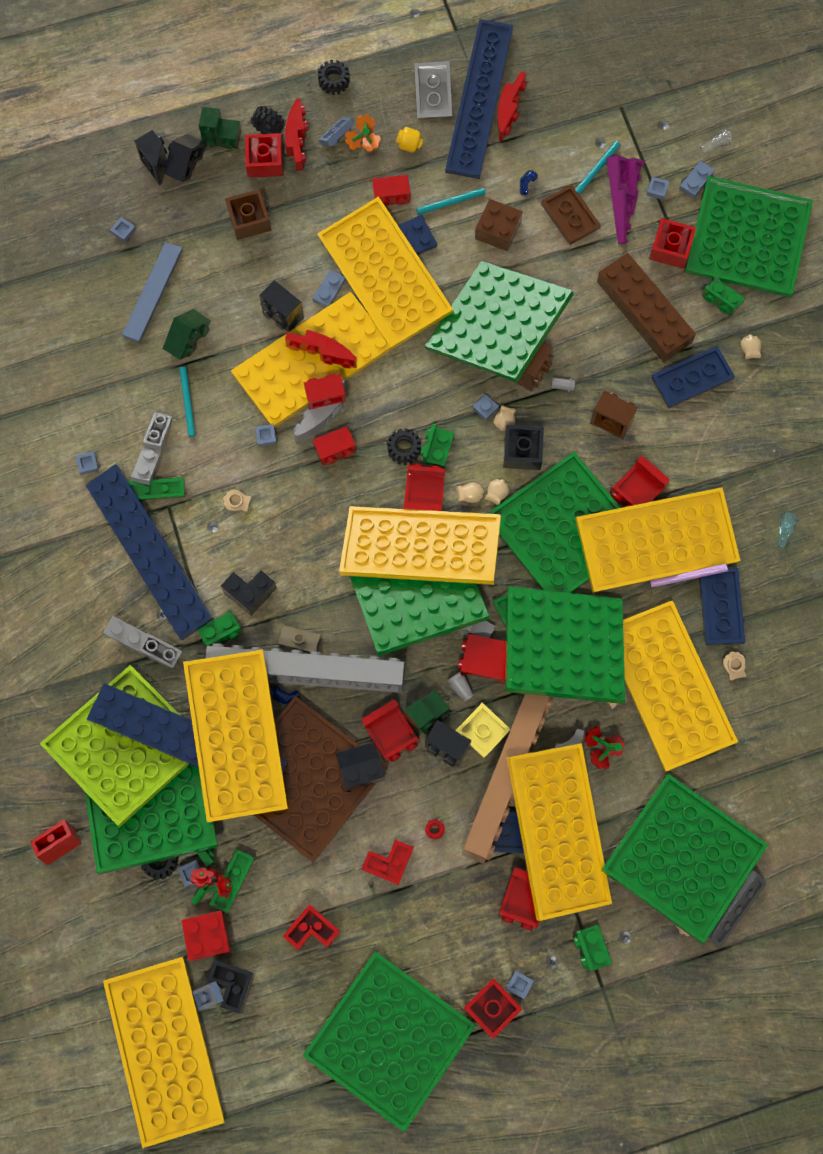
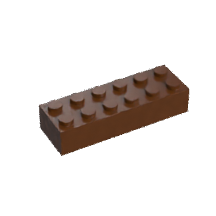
[597,253,696,363]

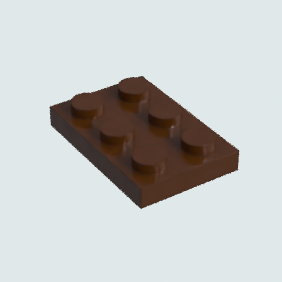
[541,184,601,245]

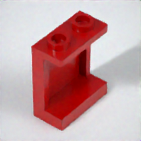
[610,456,670,507]
[403,464,445,511]
[458,634,506,684]
[361,699,420,762]
[498,867,539,931]

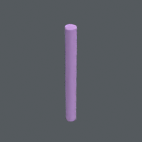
[650,564,728,587]

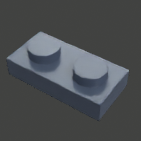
[318,117,355,147]
[679,161,715,199]
[312,269,346,308]
[192,981,224,1012]

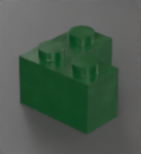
[199,107,241,149]
[162,309,211,360]
[404,690,450,736]

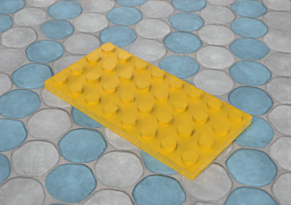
[318,196,454,350]
[231,292,391,428]
[575,487,741,593]
[339,506,501,585]
[623,600,738,772]
[183,650,288,822]
[507,743,612,921]
[103,957,225,1148]

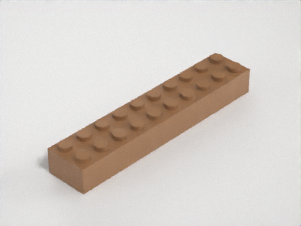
[462,694,553,864]

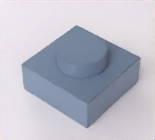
[647,177,669,200]
[110,217,136,242]
[473,394,499,421]
[255,424,277,447]
[76,451,99,475]
[177,860,200,888]
[506,971,534,1000]

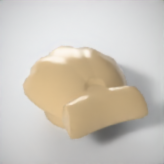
[740,334,762,359]
[494,405,516,431]
[485,479,510,505]
[456,482,484,503]
[223,490,251,512]
[723,652,746,680]

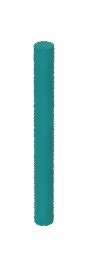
[575,141,621,195]
[416,188,486,215]
[179,367,196,438]

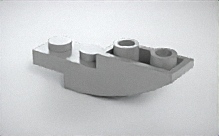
[293,379,346,443]
[131,412,173,485]
[103,616,182,669]

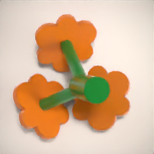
[345,114,381,152]

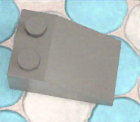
[414,61,452,118]

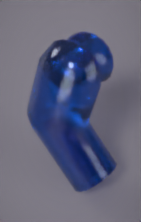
[519,170,538,195]
[271,686,300,704]

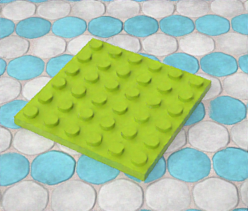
[40,665,189,828]

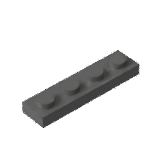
[708,870,767,948]

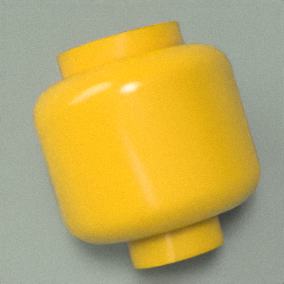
[396,127,423,153]

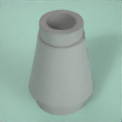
[447,672,474,702]

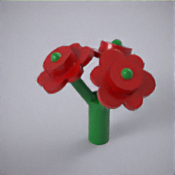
[584,726,625,769]
[190,867,232,905]

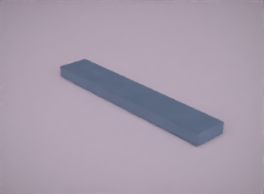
[122,242,183,343]

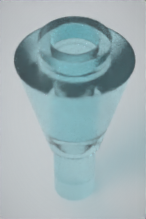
[777,512,799,548]

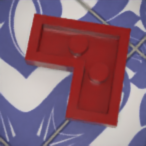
[361,840,414,886]

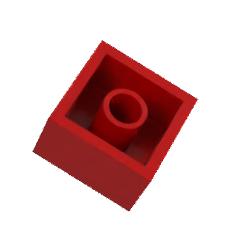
[245,133,283,178]
[649,218,696,269]
[181,911,232,962]
[463,978,522,1039]

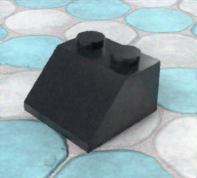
[134,130,167,185]
[336,742,385,792]

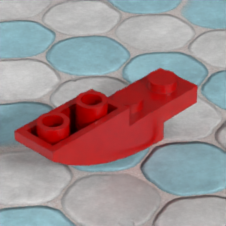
[497,71,528,141]
[285,98,308,171]
[285,330,357,369]

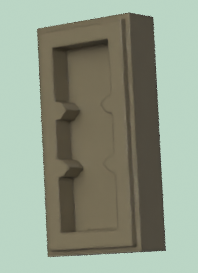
[278,625,321,653]

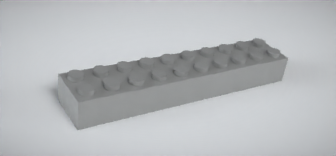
[206,644,404,693]

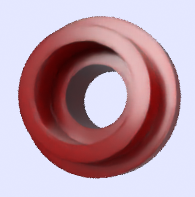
[425,819,445,840]

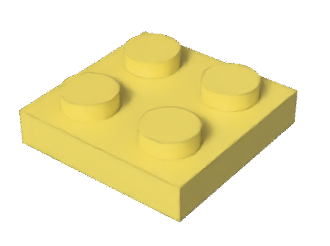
[455,703,511,759]

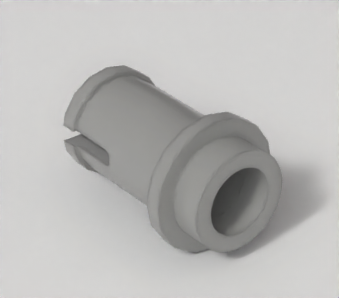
[552,377,575,392]

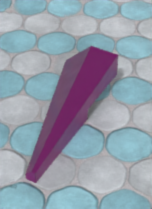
[606,155,645,244]

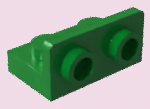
[702,278,745,316]
[420,423,454,469]
[197,611,242,647]
[573,925,612,972]

